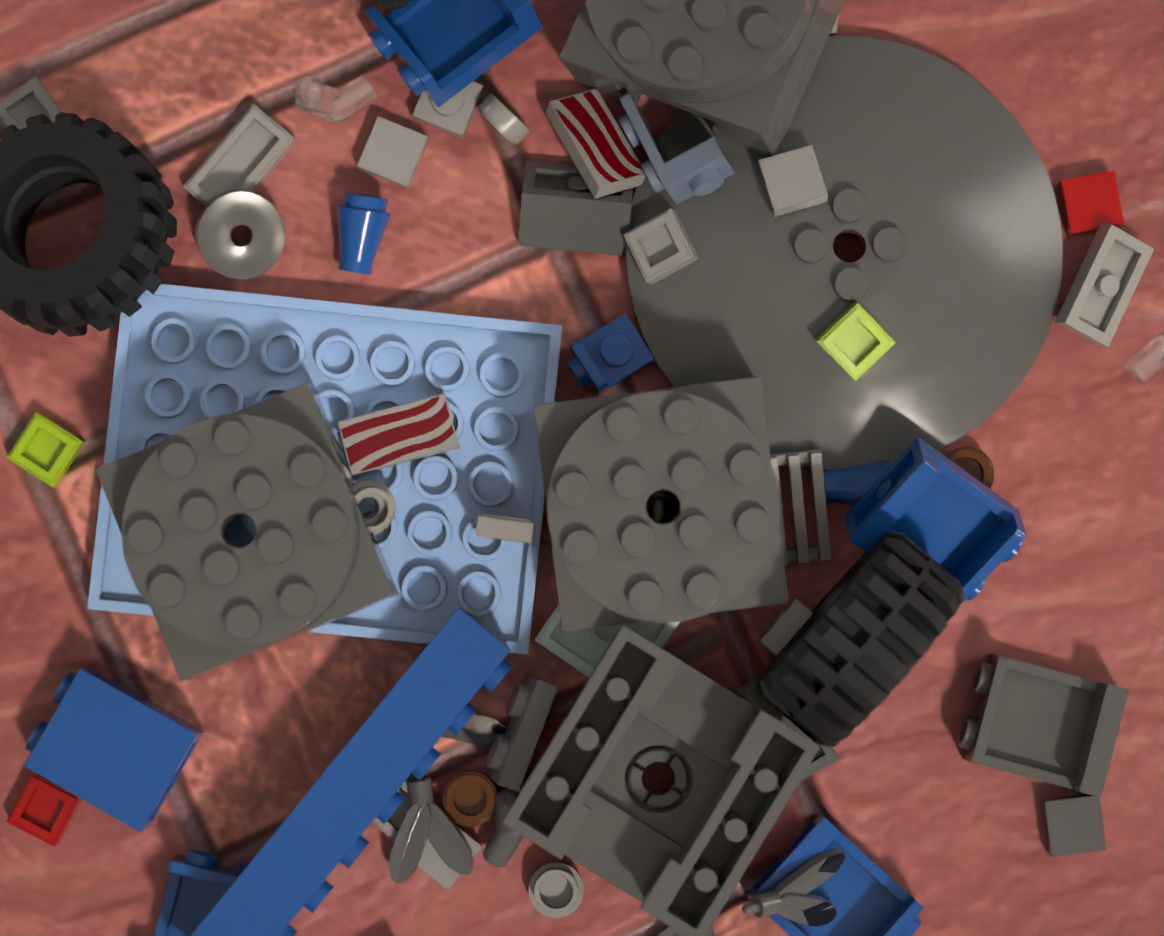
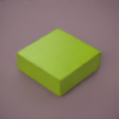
[815,301,896,381]
[6,412,85,488]

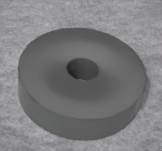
[195,189,285,279]

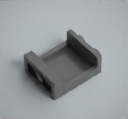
[958,653,1129,798]

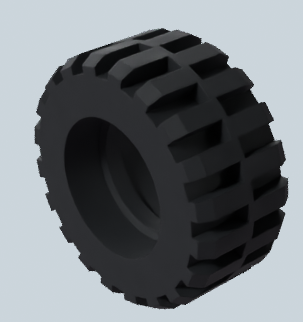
[0,112,177,337]
[757,531,964,747]

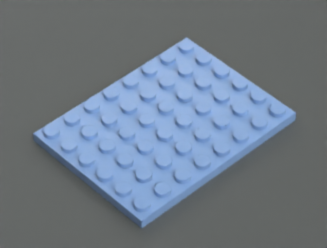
[87,284,562,654]

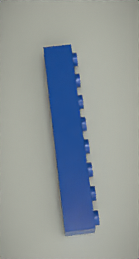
[191,607,512,936]

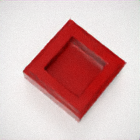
[1058,170,1125,236]
[6,772,82,847]

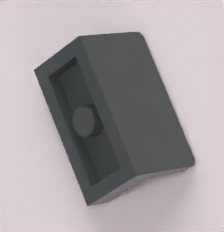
[518,161,633,256]

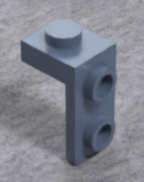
[619,92,735,204]

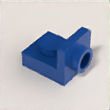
[567,313,655,395]

